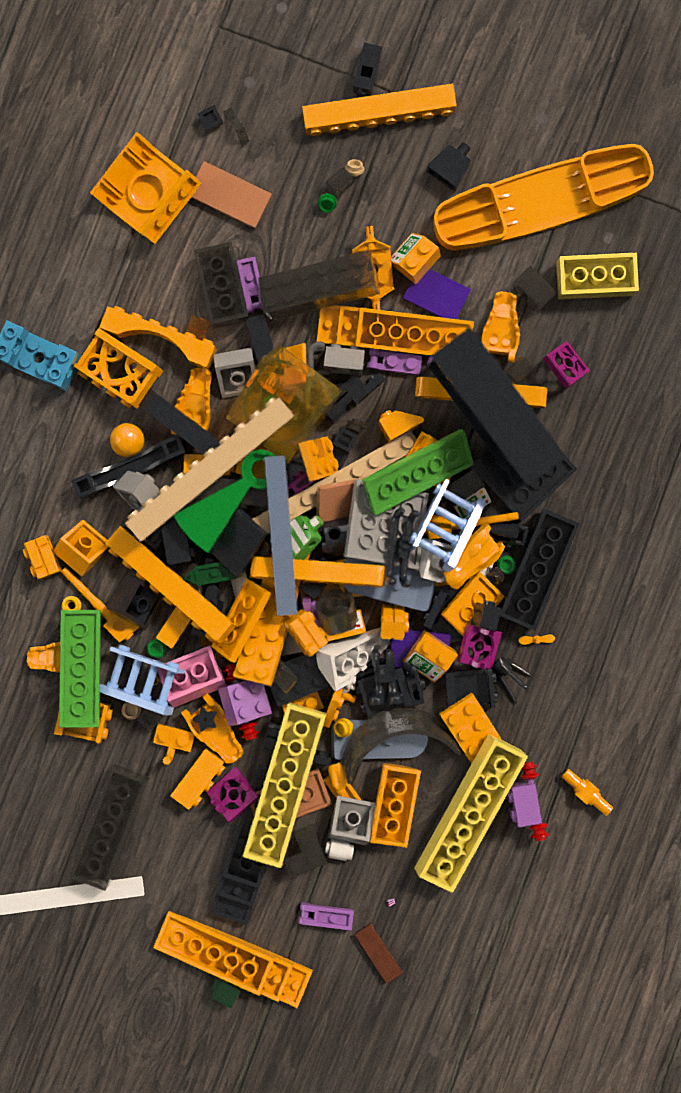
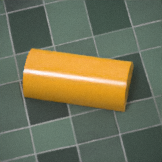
[369,763,421,848]

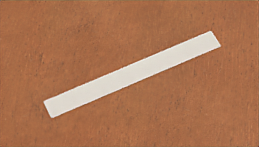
[0,876,144,915]

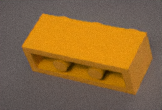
[171,747,225,810]

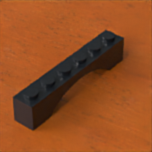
[71,435,188,500]

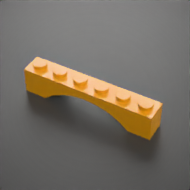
[99,306,217,370]

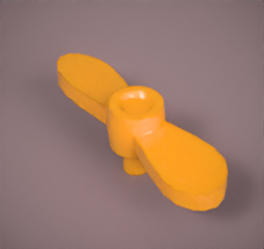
[519,634,555,645]

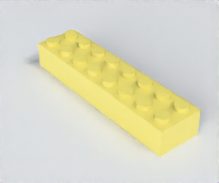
[243,702,326,868]
[415,734,528,893]

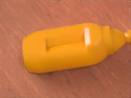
[328,763,346,797]

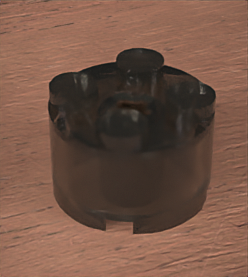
[315,589,358,635]

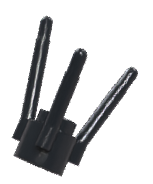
[493,656,531,704]

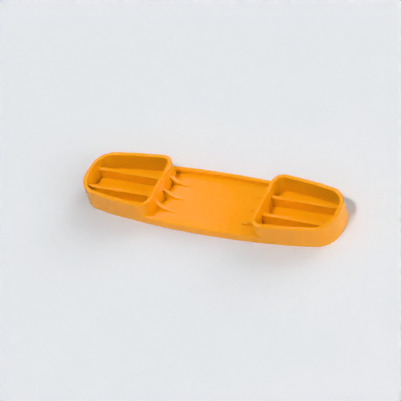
[433,144,654,251]

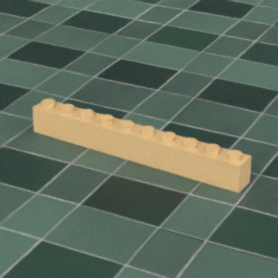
[126,397,294,542]
[253,430,416,536]

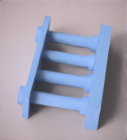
[408,479,486,572]
[100,645,186,715]

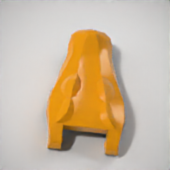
[481,291,520,363]
[171,367,212,435]
[443,522,505,589]
[27,642,60,673]
[181,693,243,764]

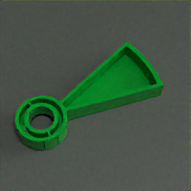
[173,449,275,553]

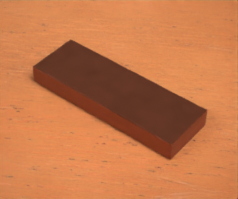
[355,923,403,983]

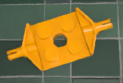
[352,226,394,310]

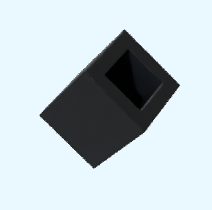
[471,600,502,631]

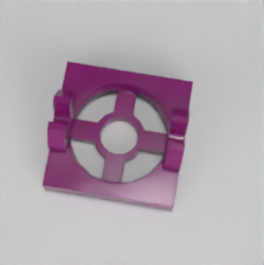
[542,341,590,389]
[457,624,502,669]
[207,767,259,822]

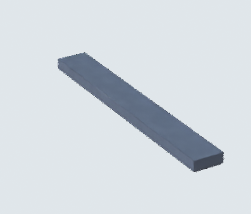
[265,456,298,616]

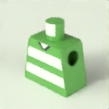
[290,515,324,560]

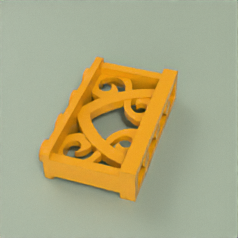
[74,328,163,409]

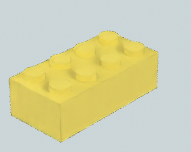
[556,253,639,299]

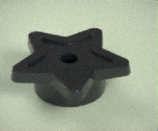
[192,707,217,732]

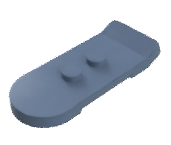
[342,558,436,612]
[331,719,428,760]

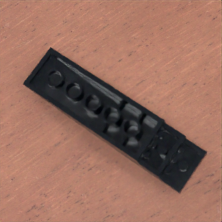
[210,764,269,925]

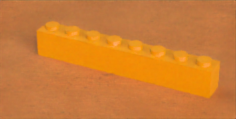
[302,84,457,136]
[105,526,237,644]

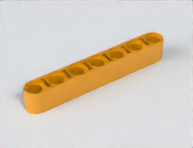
[415,377,547,408]
[250,557,385,588]

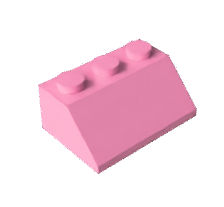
[158,646,227,707]

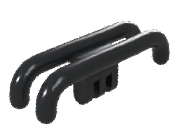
[385,507,419,588]

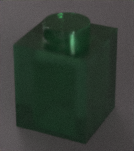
[210,978,241,1008]

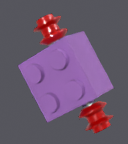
[218,663,272,741]
[506,761,550,841]

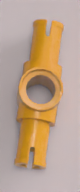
[561,769,613,816]

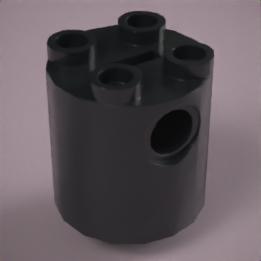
[320,517,349,558]

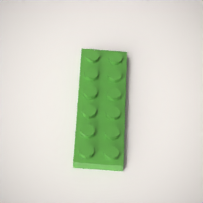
[362,429,474,515]
[59,610,101,728]

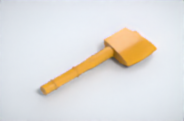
[423,512,519,540]
[61,567,140,643]

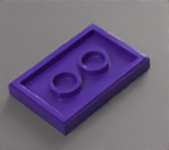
[403,269,471,319]
[391,629,451,673]

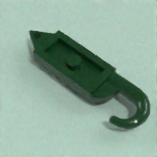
[183,562,255,586]

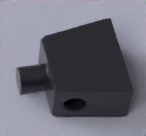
[426,142,471,192]

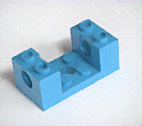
[0,320,81,391]

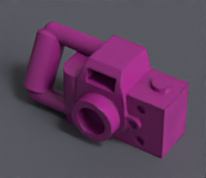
[287,470,318,499]

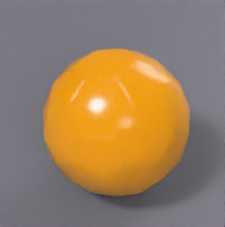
[110,423,144,457]

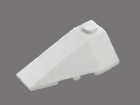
[419,538,493,582]
[316,627,391,691]

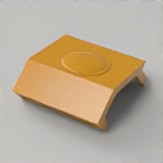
[90,132,202,244]

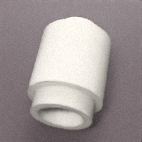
[325,839,354,861]

